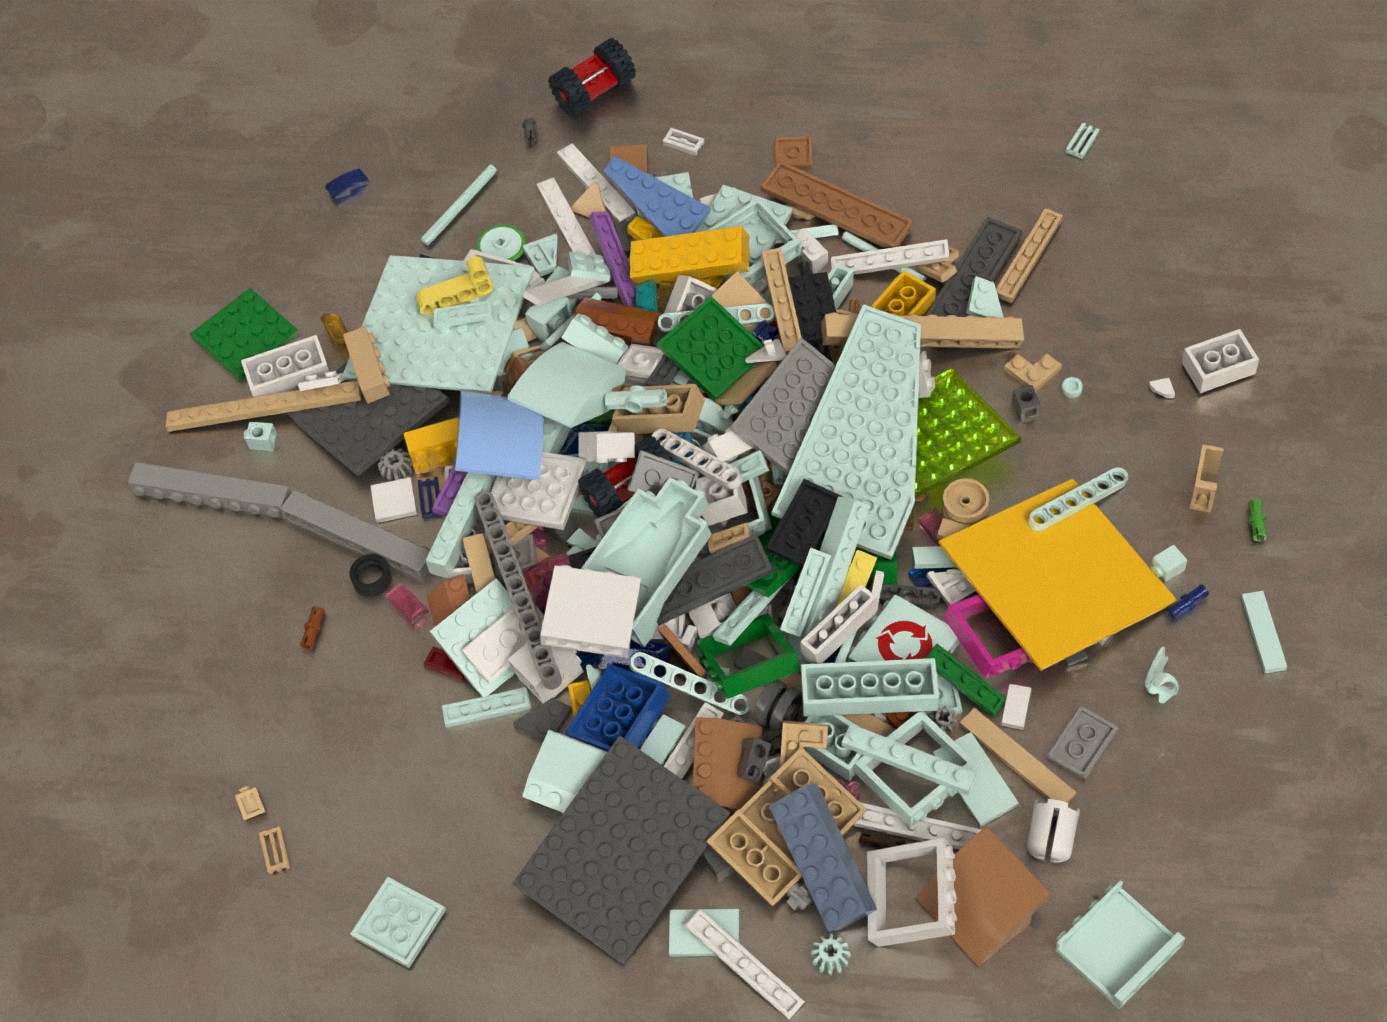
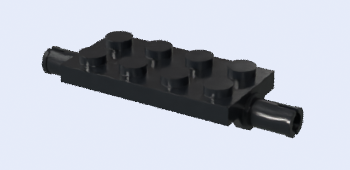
[788,261,837,361]

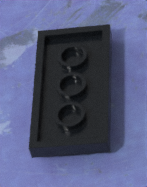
[766,479,843,568]

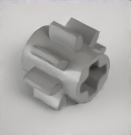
[929,705,957,733]
[786,882,813,910]

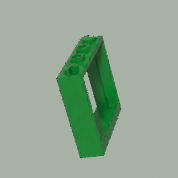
[696,613,801,699]

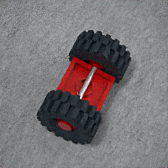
[548,38,636,117]
[578,435,673,518]

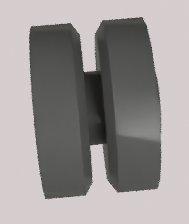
[752,679,802,731]

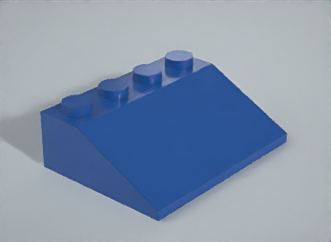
[565,664,670,752]

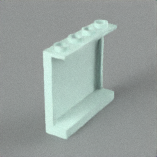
[1055,880,1185,1009]

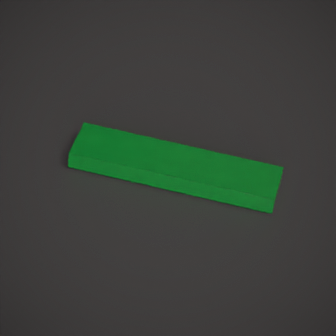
[925,643,1006,717]

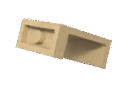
[1189,444,1224,513]

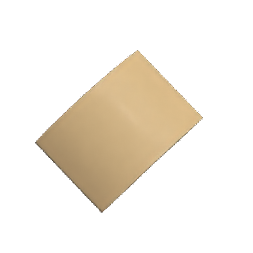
[706,747,867,907]

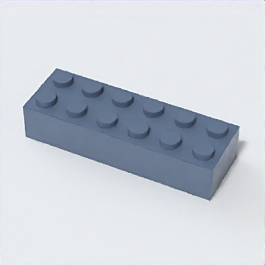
[769,784,878,932]

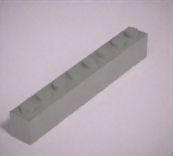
[127,462,291,518]
[280,490,431,582]

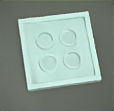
[350,877,446,968]

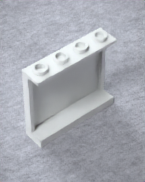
[540,565,641,658]

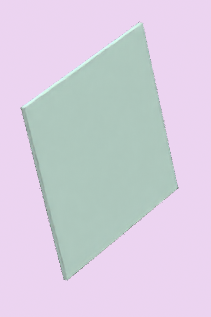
[343,255,534,393]

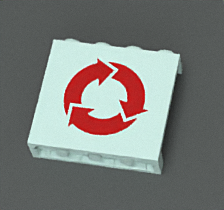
[847,594,960,674]

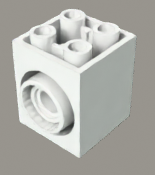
[507,638,583,704]

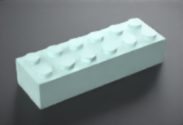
[801,658,939,717]

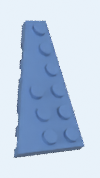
[604,156,711,237]

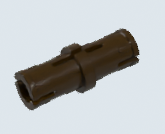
[859,829,907,849]

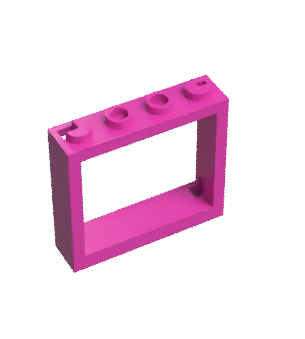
[943,595,1033,679]

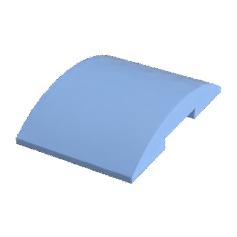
[455,391,544,480]

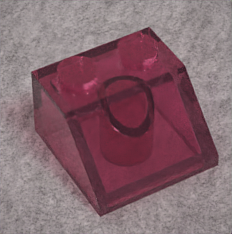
[524,553,571,610]

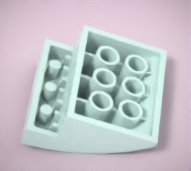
[507,342,626,428]

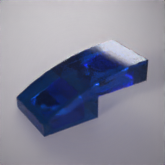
[325,168,369,199]

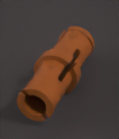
[300,606,325,650]

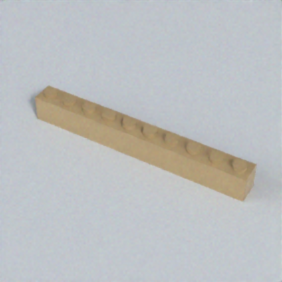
[821,312,1024,349]

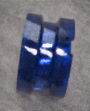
[752,320,778,346]

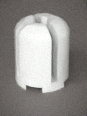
[1027,799,1080,863]

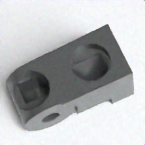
[737,737,771,783]

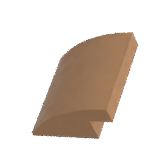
[916,826,1050,967]

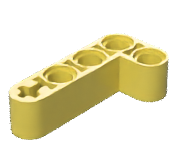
[416,256,493,315]

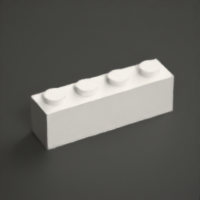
[800,584,878,664]

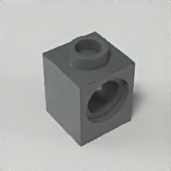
[1012,385,1041,421]

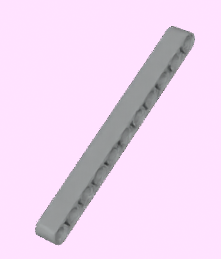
[475,490,562,690]

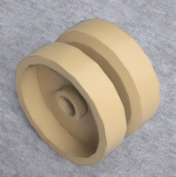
[942,478,990,526]

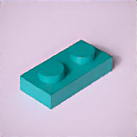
[636,280,657,312]

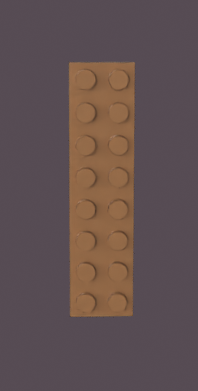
[761,161,914,249]

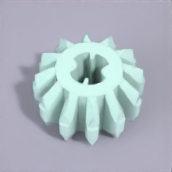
[811,934,851,976]

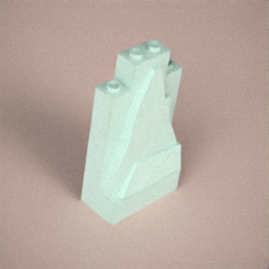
[581,477,712,647]

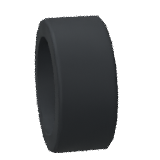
[349,554,391,596]

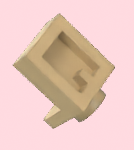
[235,785,266,820]

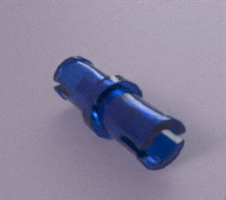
[1166,584,1209,620]

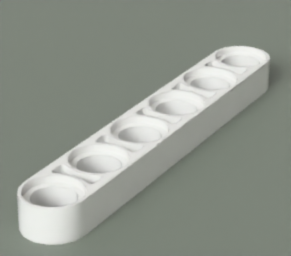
[651,429,743,489]

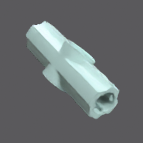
[605,385,668,413]

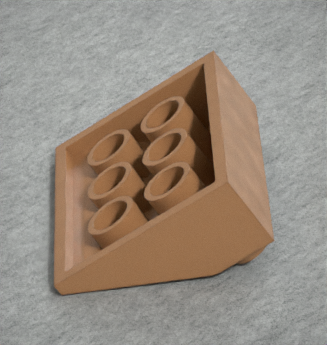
[693,718,762,813]

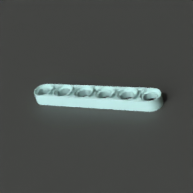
[657,304,774,333]
[1028,467,1129,531]
[629,652,750,716]

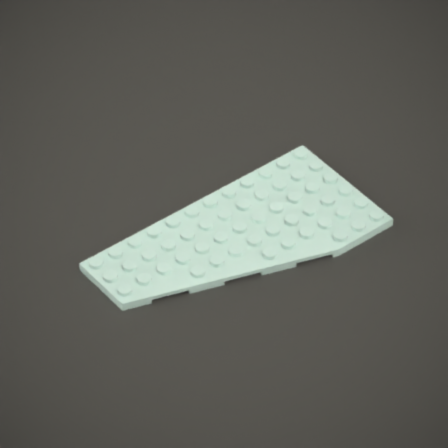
[772,304,921,560]

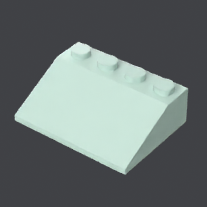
[522,730,607,813]

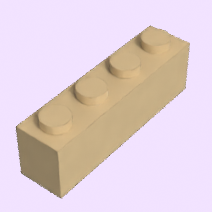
[343,326,391,403]

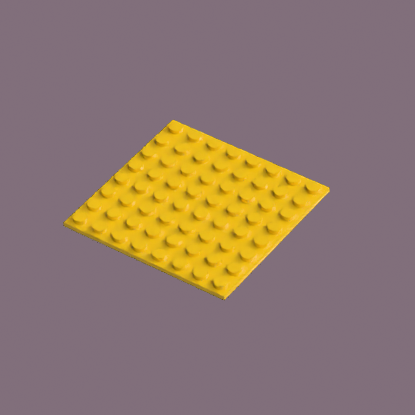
[938,478,1177,671]

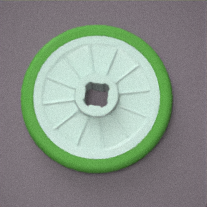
[476,225,526,261]

